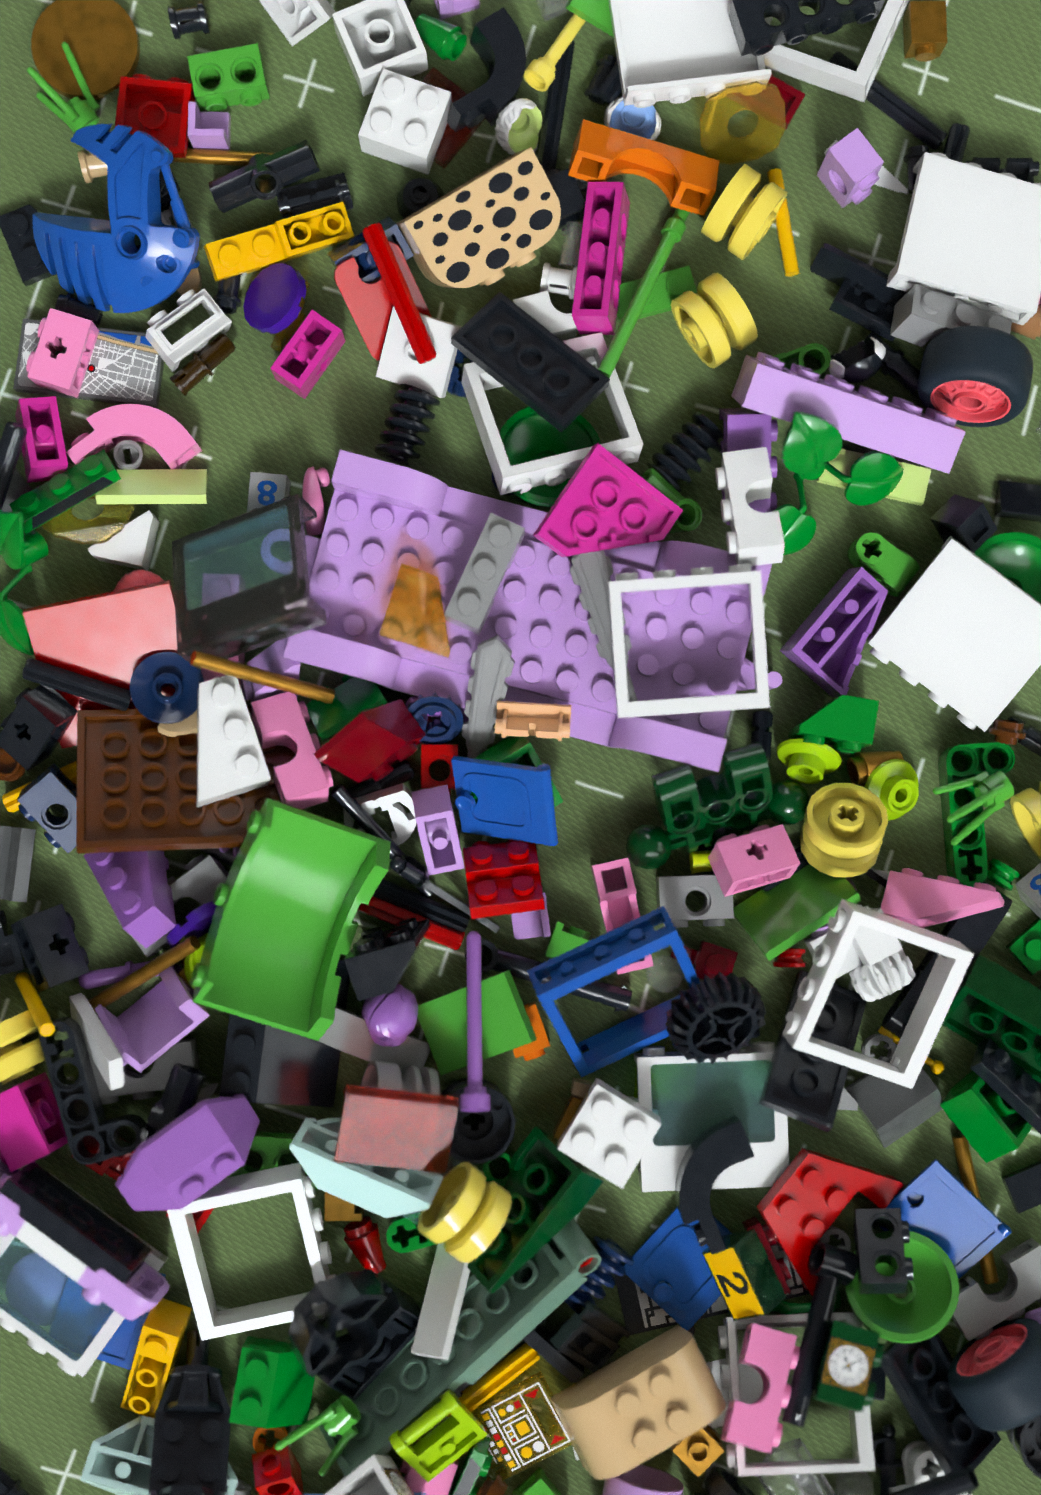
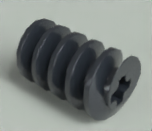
[374,384,440,466]
[647,412,724,493]

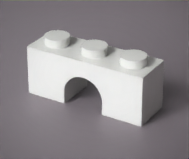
[715,447,785,566]

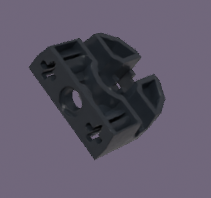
[288,1268,421,1401]

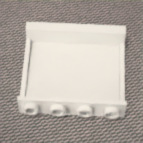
[608,0,772,108]
[886,152,1041,325]
[868,536,1041,732]

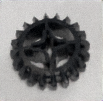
[665,972,766,1064]

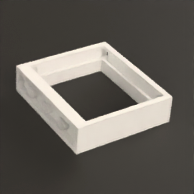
[763,0,909,102]
[462,332,643,495]
[608,564,770,718]
[782,899,974,1089]
[167,1163,336,1340]
[718,1312,875,1476]

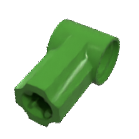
[641,468,702,533]

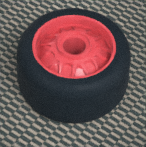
[918,326,1033,427]
[948,1318,1041,1432]

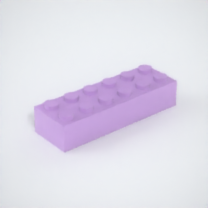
[732,352,965,474]

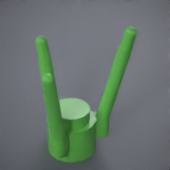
[27,42,101,133]
[933,771,1014,846]
[275,1395,361,1476]

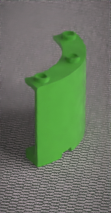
[190,798,391,1041]

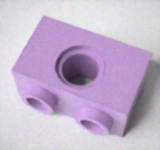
[817,128,884,209]
[411,785,465,875]

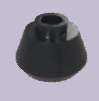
[397,178,444,219]

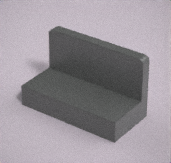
[0,825,36,903]

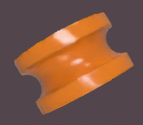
[253,1427,288,1453]

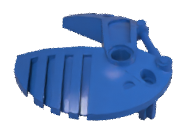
[33,124,200,313]

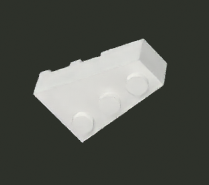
[196,675,271,808]

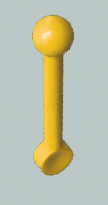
[878,1026,945,1074]

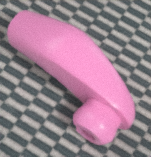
[302,467,330,536]

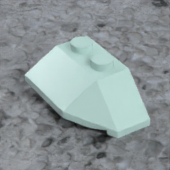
[290,1118,443,1218]
[80,1415,238,1495]

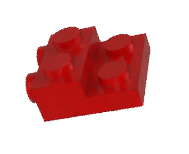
[115,74,196,158]
[463,839,545,919]

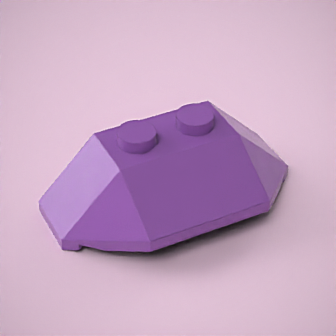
[115,1093,260,1211]

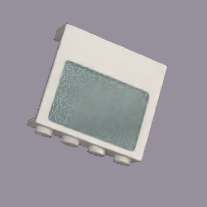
[634,1042,789,1192]
[0,1173,168,1377]

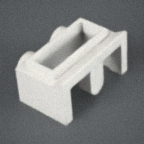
[145,288,232,372]

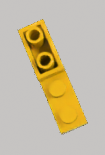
[204,202,355,282]

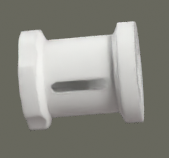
[540,262,577,300]

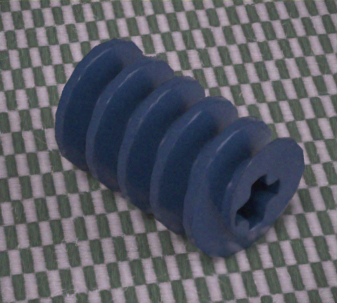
[565,1235,635,1315]

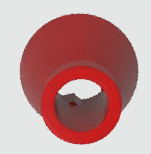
[343,1216,387,1274]

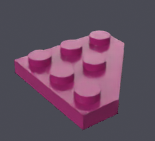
[533,443,683,557]

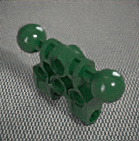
[626,742,810,869]

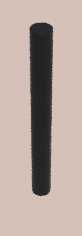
[331,784,433,897]

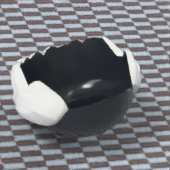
[828,337,886,383]

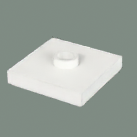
[376,306,462,398]

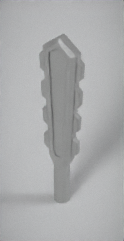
[569,550,637,701]
[462,635,515,759]

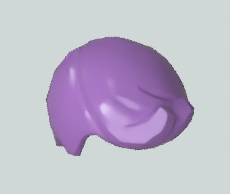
[362,984,418,1047]

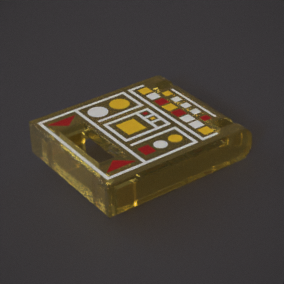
[471,1371,572,1481]

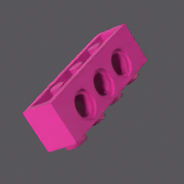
[572,182,630,335]

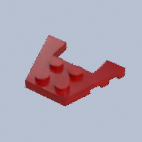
[756,1148,903,1296]

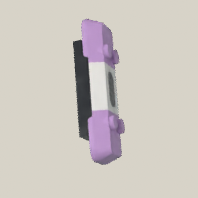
[0,1159,170,1320]

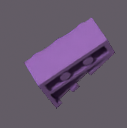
[719,408,778,525]
[779,567,888,698]
[83,850,176,948]

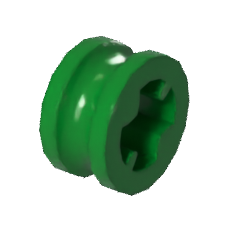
[986,858,1020,891]

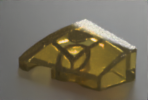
[379,563,451,658]

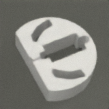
[343,783,416,846]

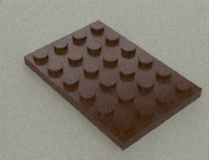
[76,705,304,854]

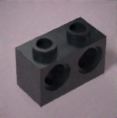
[853,1208,913,1294]

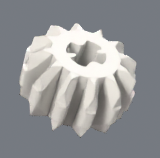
[849,949,916,1002]

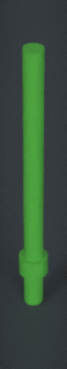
[598,208,690,378]

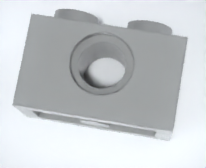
[656,875,734,928]

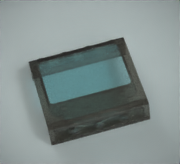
[172,494,327,669]

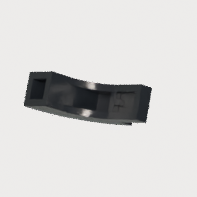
[447,7,526,133]
[675,1115,755,1255]

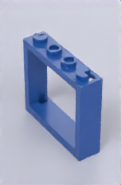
[527,906,700,1078]

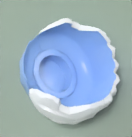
[604,96,662,141]

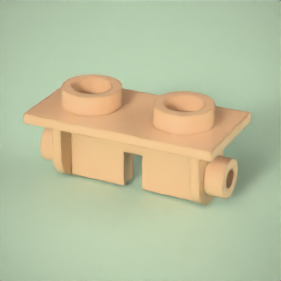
[495,701,571,741]

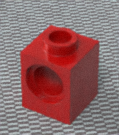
[421,744,459,797]
[252,1445,304,1495]

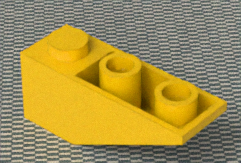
[120,1298,192,1418]

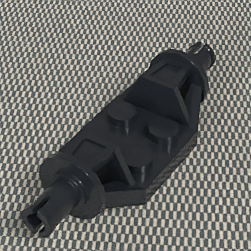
[149,1330,231,1495]

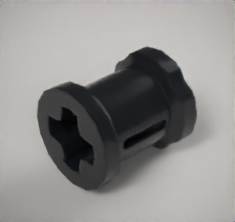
[168,0,210,40]

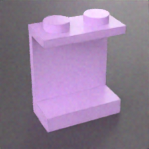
[95,952,210,1073]

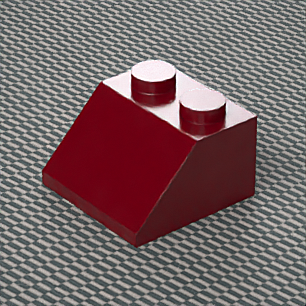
[314,699,426,783]

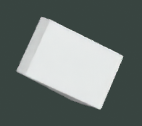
[88,510,160,571]

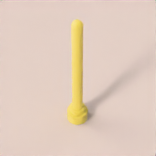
[524,14,586,92]

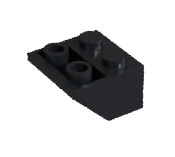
[344,918,431,1001]

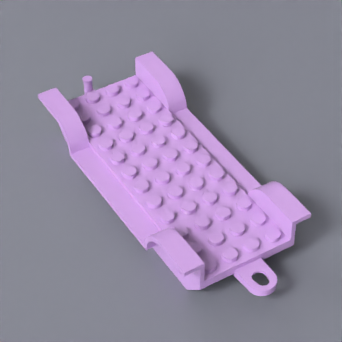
[262,450,782,772]

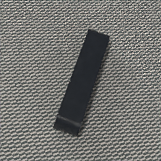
[881,881,1012,1039]

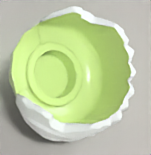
[495,98,543,155]

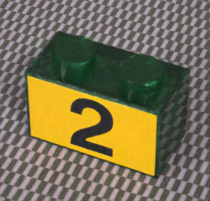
[702,1229,787,1321]

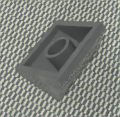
[845,1058,942,1148]

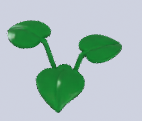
[773,412,904,555]
[0,510,49,655]

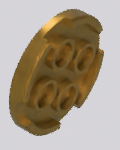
[31,0,140,100]

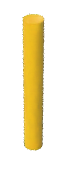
[767,168,799,277]
[15,972,55,1037]

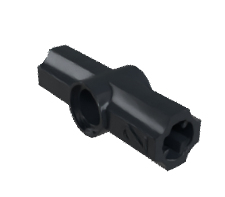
[208,140,320,213]
[145,1063,207,1141]

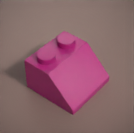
[0,1072,68,1172]

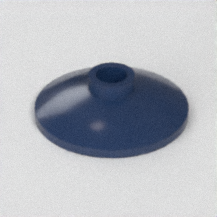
[130,652,204,724]

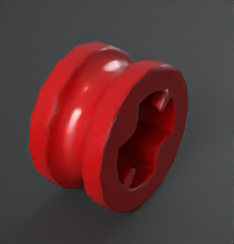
[773,948,806,968]

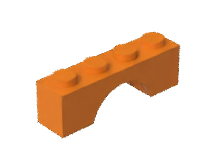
[568,119,720,216]

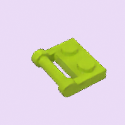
[388,1389,488,1482]

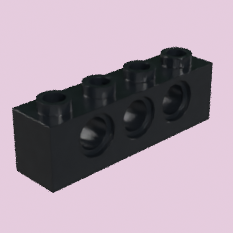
[728,0,885,56]

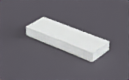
[69,993,124,1090]
[411,1242,470,1360]

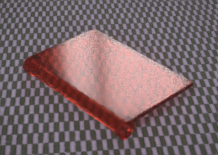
[334,1084,459,1173]

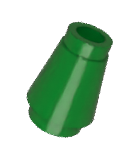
[414,13,467,61]

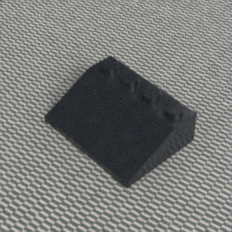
[219,960,350,1107]

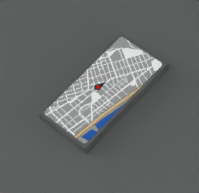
[13,319,167,408]

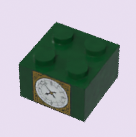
[812,1320,885,1412]

